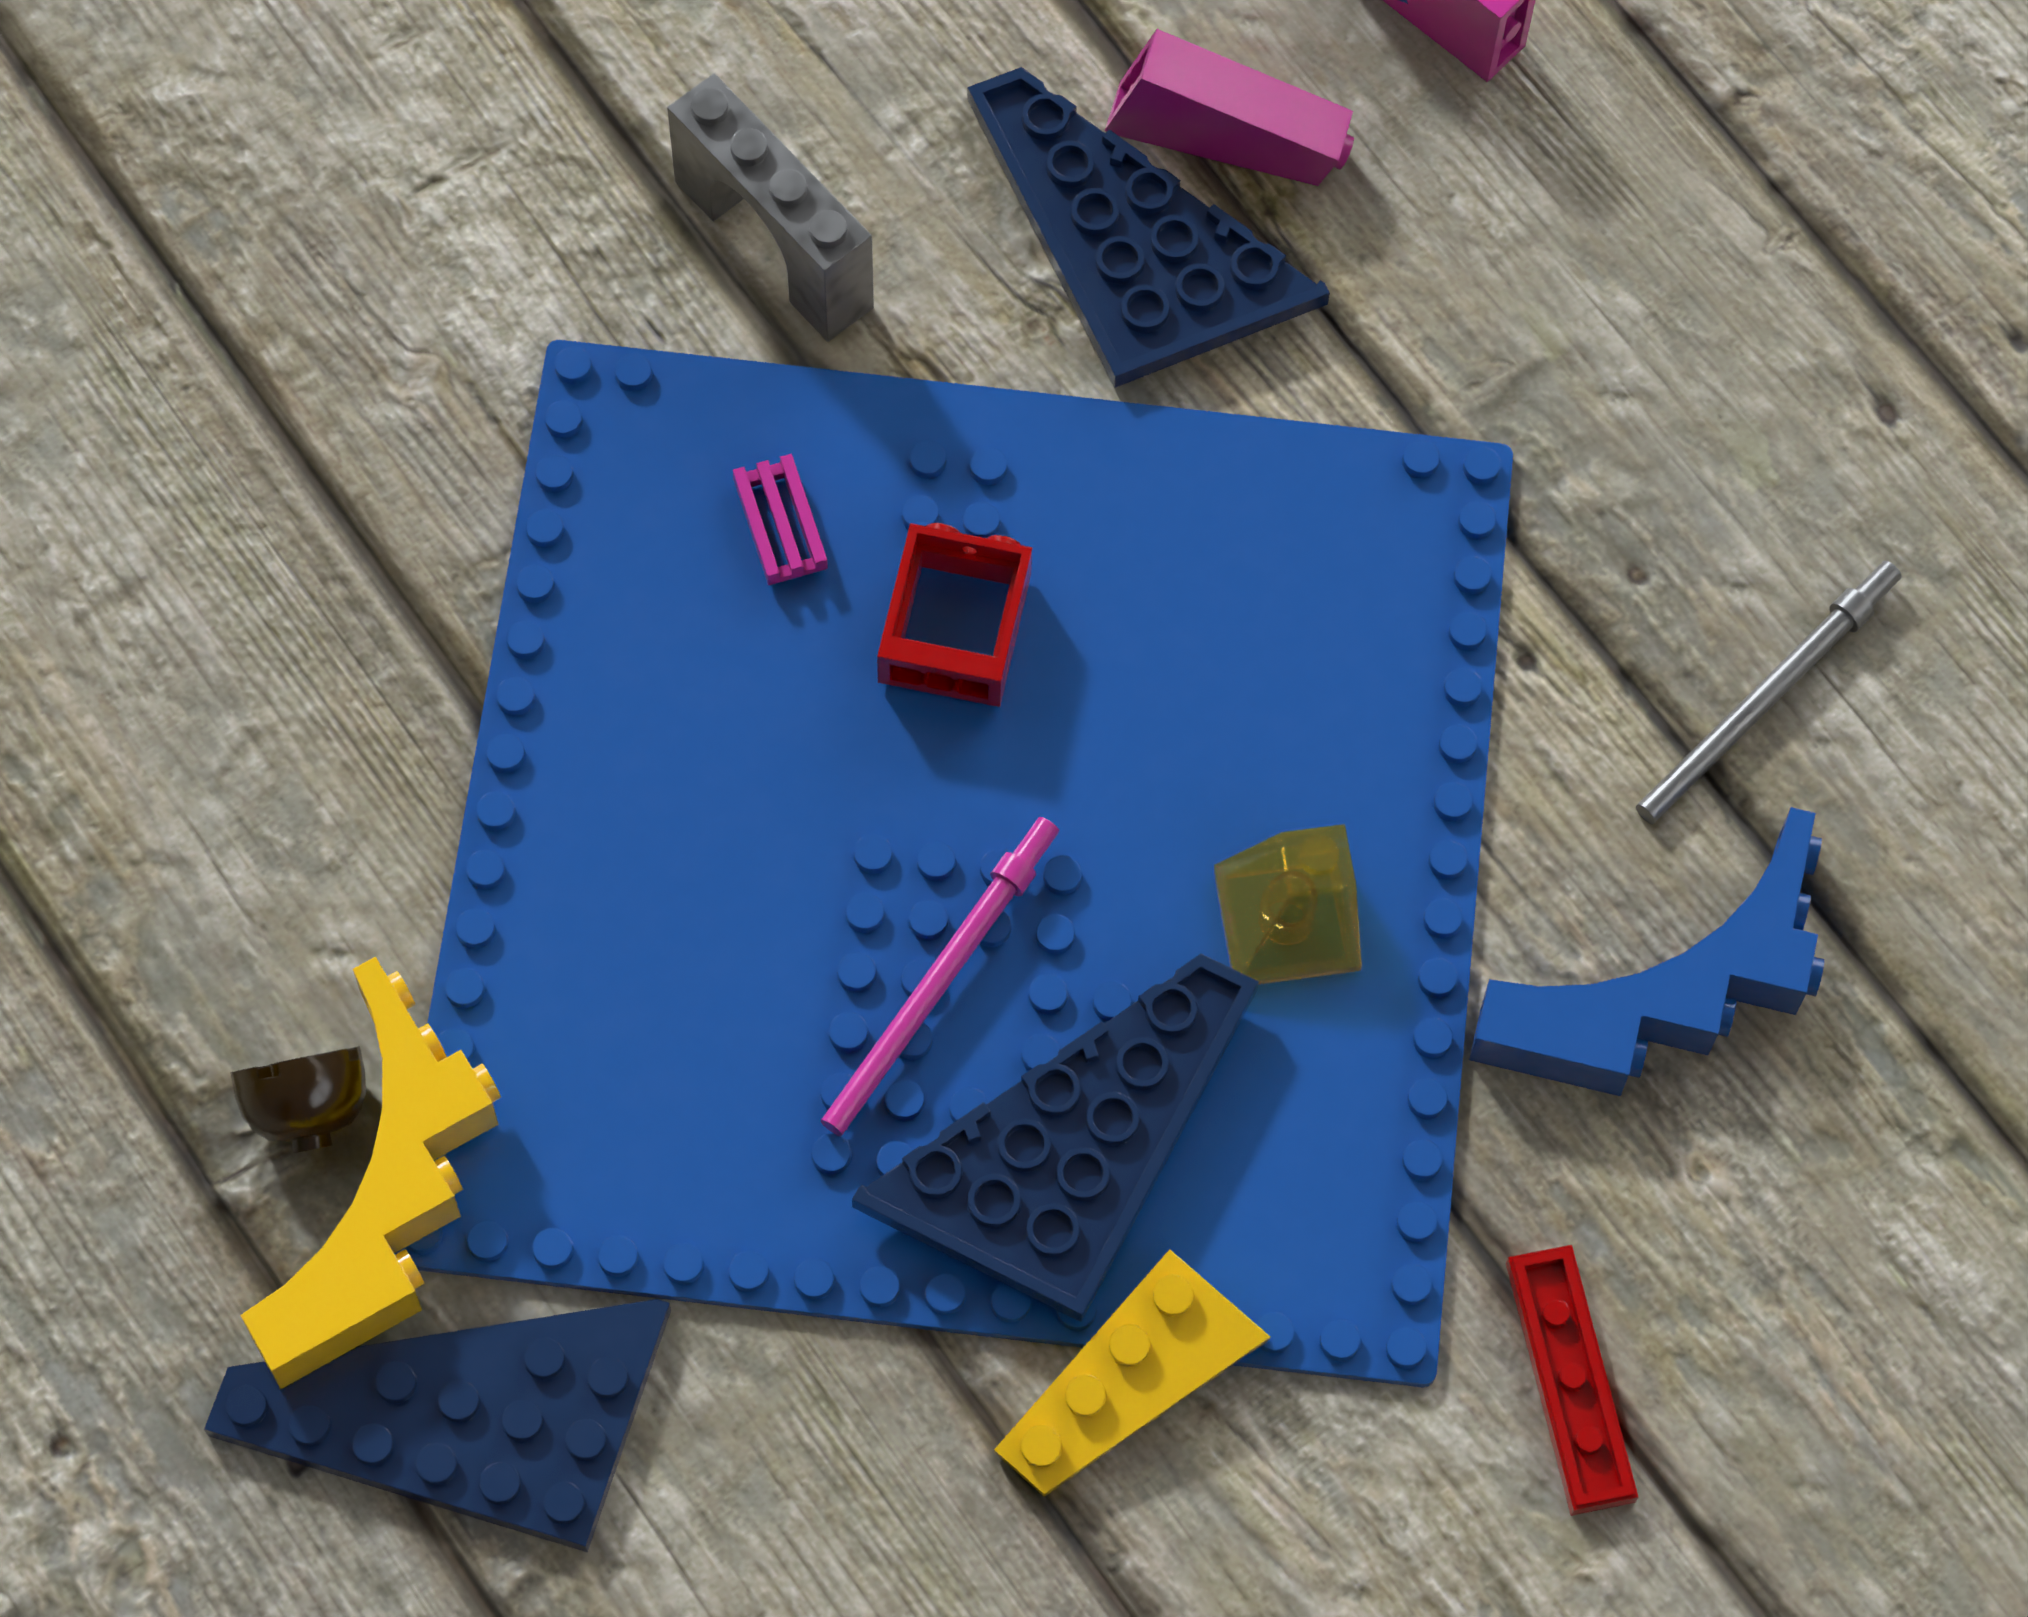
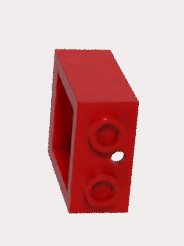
[877,523,1033,707]

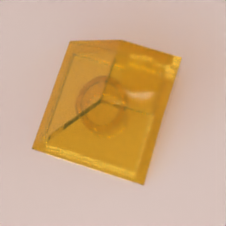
[1213,824,1362,984]

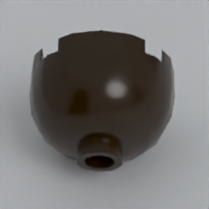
[230,1046,366,1153]

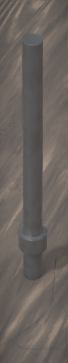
[1636,561,1902,824]

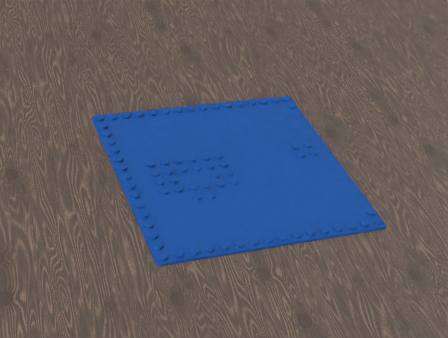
[394,340,1513,1388]

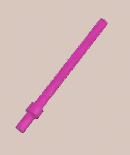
[821,817,1059,1136]

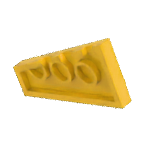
[994,1249,1271,1497]

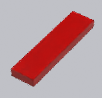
[1506,1245,1639,1516]

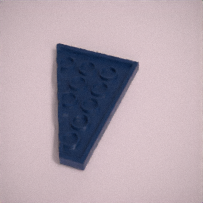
[967,67,1330,388]

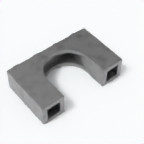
[667,73,874,342]

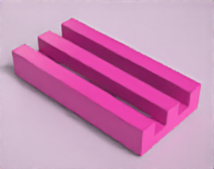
[733,453,828,586]

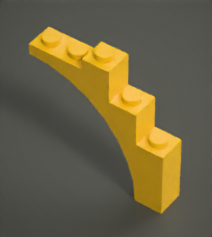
[240,956,501,1389]

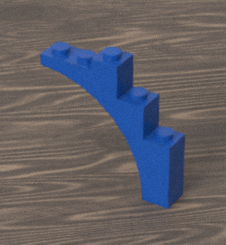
[1469,807,1824,1096]

